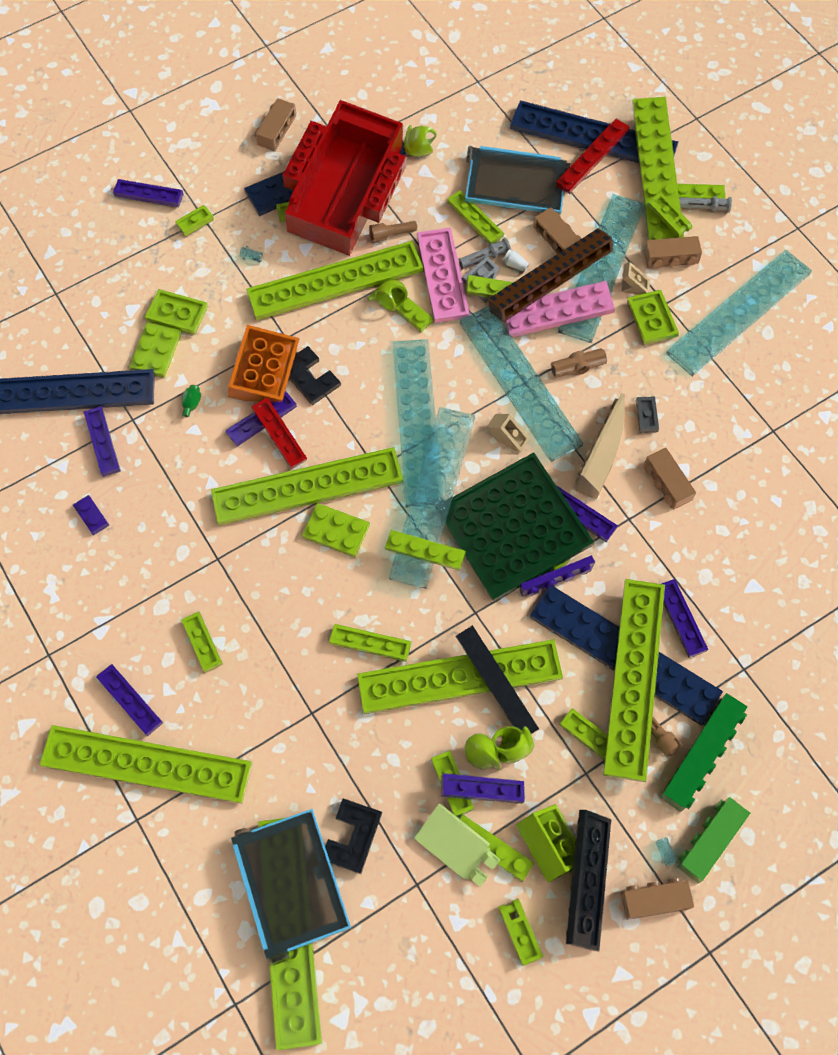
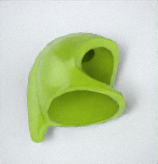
[404,125,437,157]
[368,280,408,312]
[492,726,534,763]
[464,733,502,771]

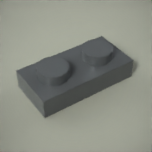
[636,396,659,433]

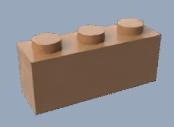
[255,98,297,151]
[533,207,582,254]
[644,236,702,268]
[644,447,696,510]
[621,878,694,920]

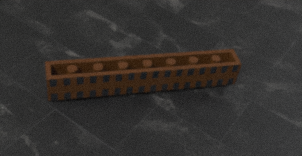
[488,228,613,322]

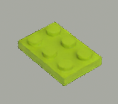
[145,289,208,335]
[627,290,679,345]
[129,322,182,378]
[302,503,370,558]

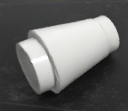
[503,249,529,272]

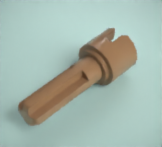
[369,221,418,242]
[651,717,682,758]

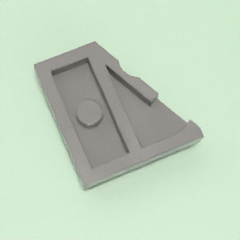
[462,257,499,303]

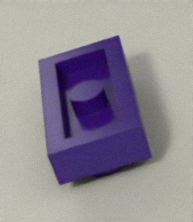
[73,495,110,536]

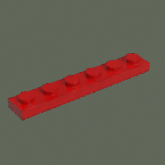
[556,118,630,195]

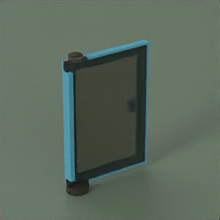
[465,145,570,215]
[231,809,351,966]

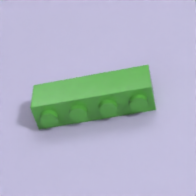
[677,797,751,884]

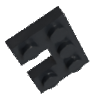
[289,346,341,406]
[325,798,383,874]

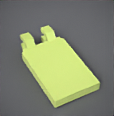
[414,804,500,887]

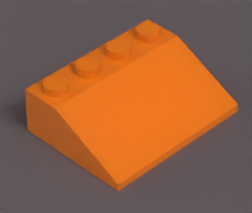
[228,325,300,402]

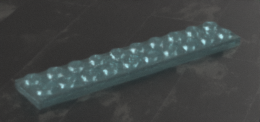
[558,194,645,343]
[666,249,812,377]
[460,306,583,462]
[393,339,443,508]
[389,407,475,589]

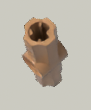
[551,348,607,378]

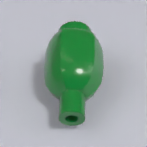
[181,385,201,418]

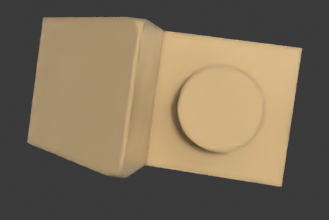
[621,262,650,294]

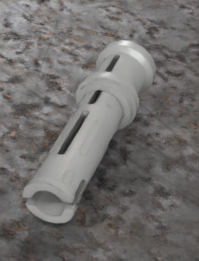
[679,196,732,213]
[458,237,511,269]

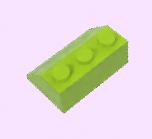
[516,804,576,883]

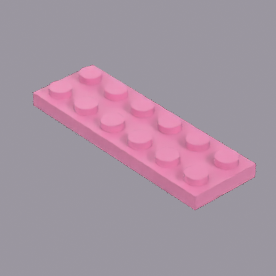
[417,228,470,323]
[506,281,615,338]

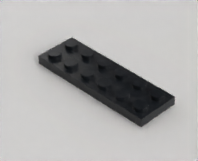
[566,810,612,952]

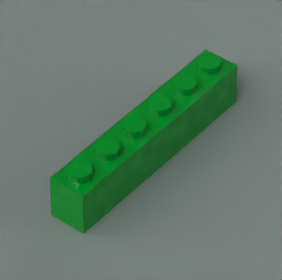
[659,693,748,812]

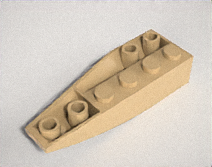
[575,393,625,500]

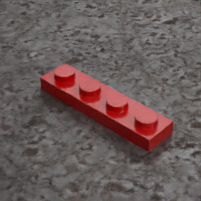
[251,397,307,469]

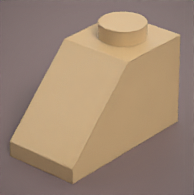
[486,414,531,452]

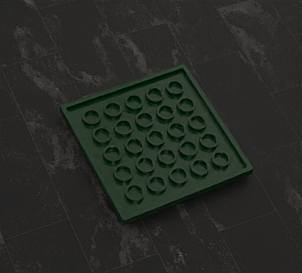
[436,452,594,602]

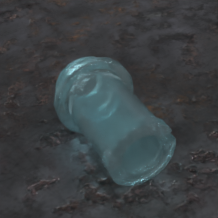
[240,246,263,263]
[655,837,678,867]

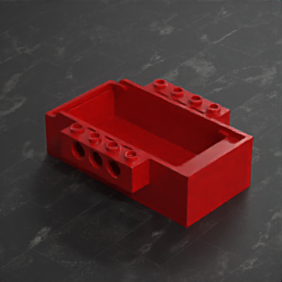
[283,100,406,256]

